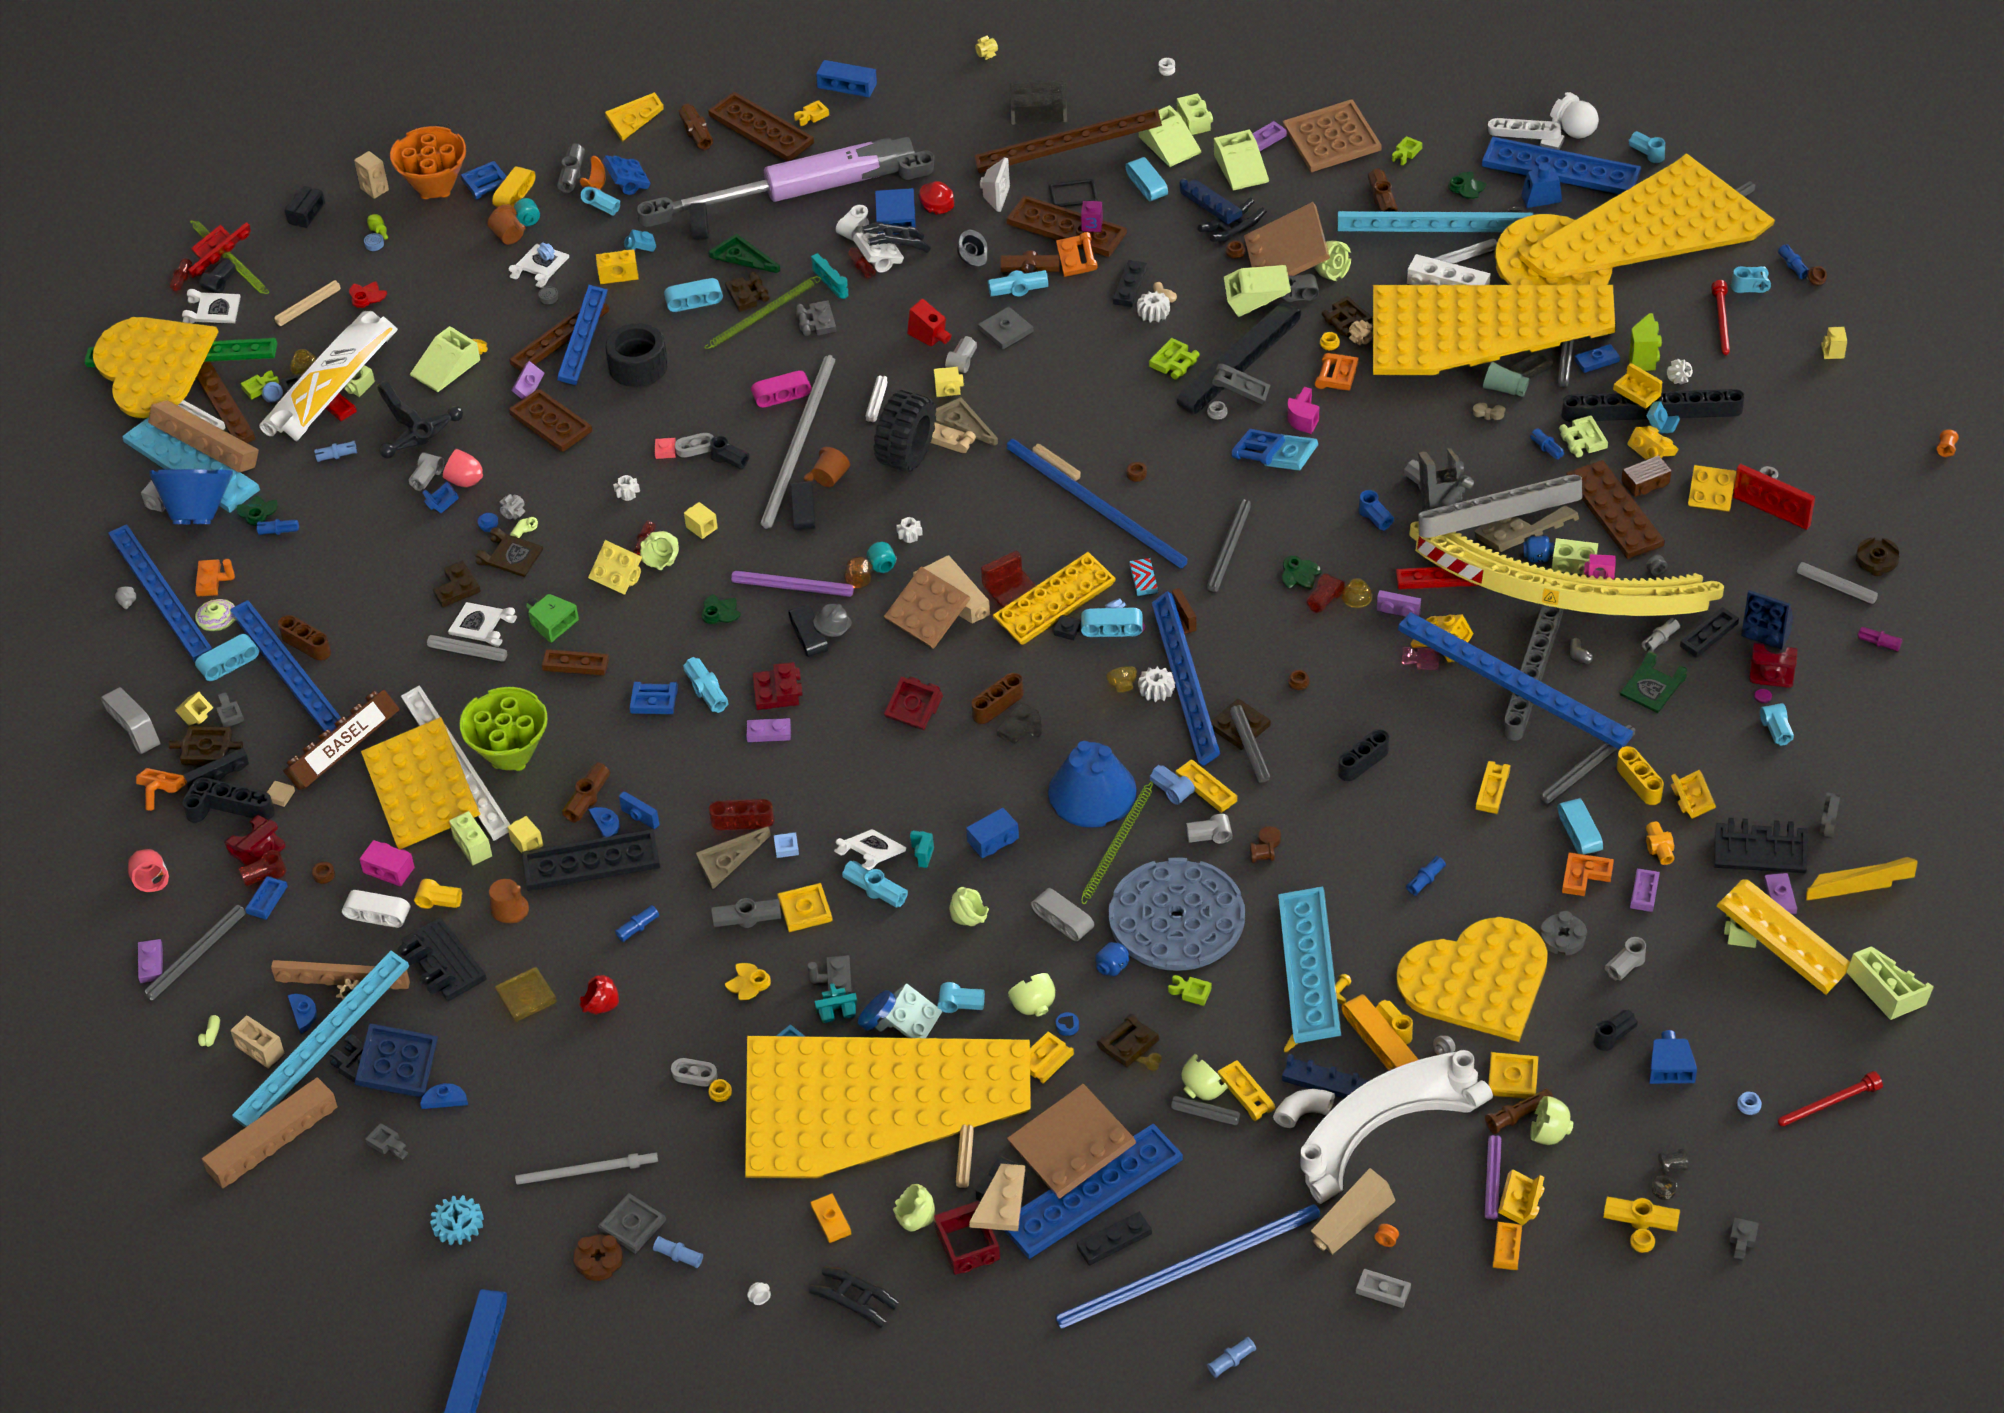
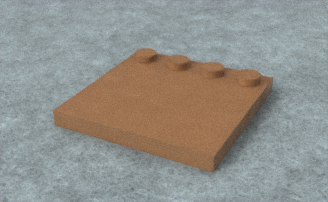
[1283,99,1382,172]
[1244,202,1330,276]
[1007,1084,1136,1199]

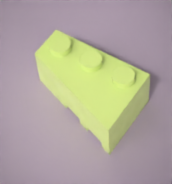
[1847,946,1934,1020]

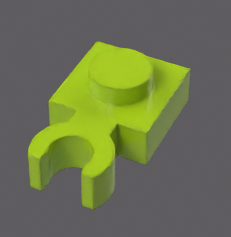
[1392,136,1422,165]
[241,370,279,400]
[1168,975,1212,1006]

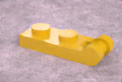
[1476,761,1511,814]
[1218,1060,1275,1121]

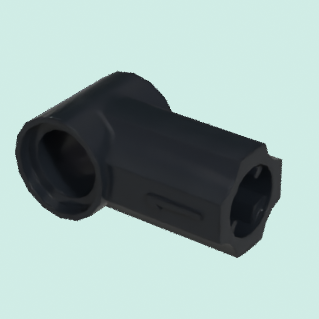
[200,258,236,293]
[710,436,749,469]
[1593,1009,1638,1051]

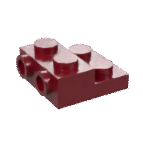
[753,662,803,710]
[884,676,943,730]

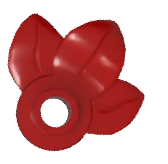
[349,282,387,308]

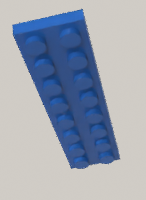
[1482,137,1641,194]
[1003,1123,1183,1259]

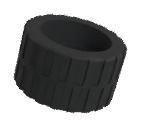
[605,323,668,387]

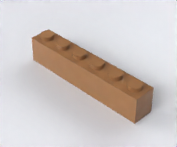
[148,400,259,473]
[202,1077,338,1189]

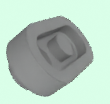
[675,433,714,457]
[671,1058,718,1086]

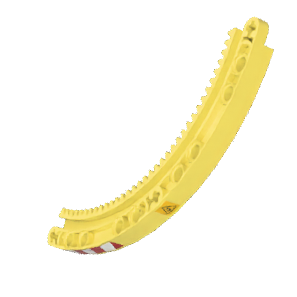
[1409,521,1724,616]

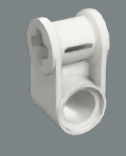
[836,205,869,241]

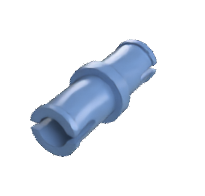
[315,441,357,462]
[653,1236,703,1268]
[1207,1337,1256,1378]

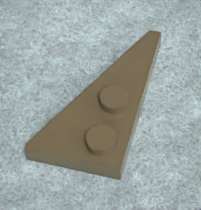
[935,397,998,446]
[696,826,771,889]

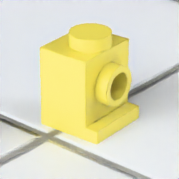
[1821,327,1847,359]

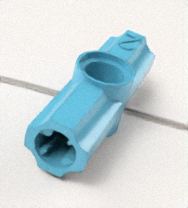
[988,270,1048,297]
[683,657,728,713]
[842,861,908,907]

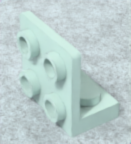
[875,983,942,1038]

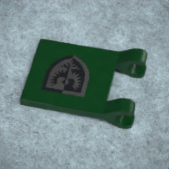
[1620,652,1687,713]

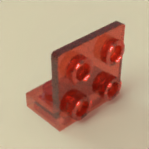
[981,550,1036,608]

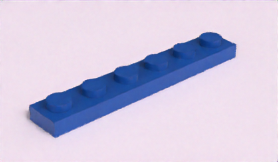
[557,285,608,386]

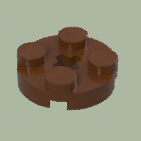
[574,1235,623,1281]

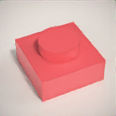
[655,438,676,459]

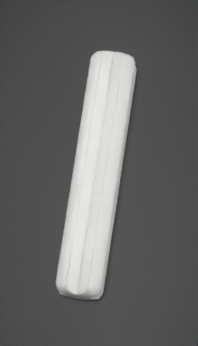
[865,376,888,422]

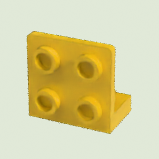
[1688,465,1736,512]
[1411,614,1474,662]

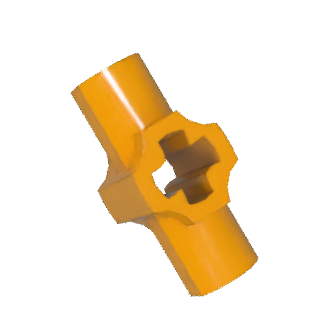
[1646,822,1675,865]

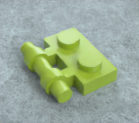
[1149,338,1200,380]

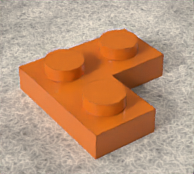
[1562,853,1614,896]

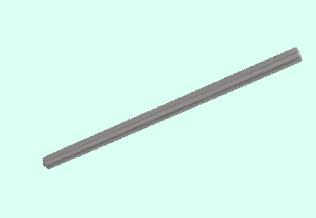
[760,355,835,529]

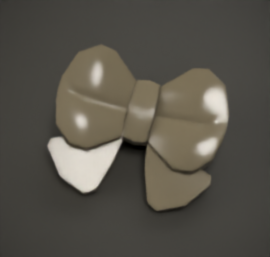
[1472,403,1506,420]

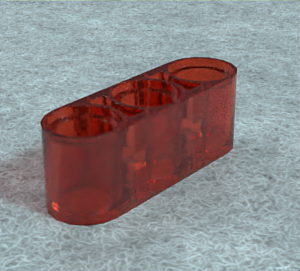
[709,799,775,830]

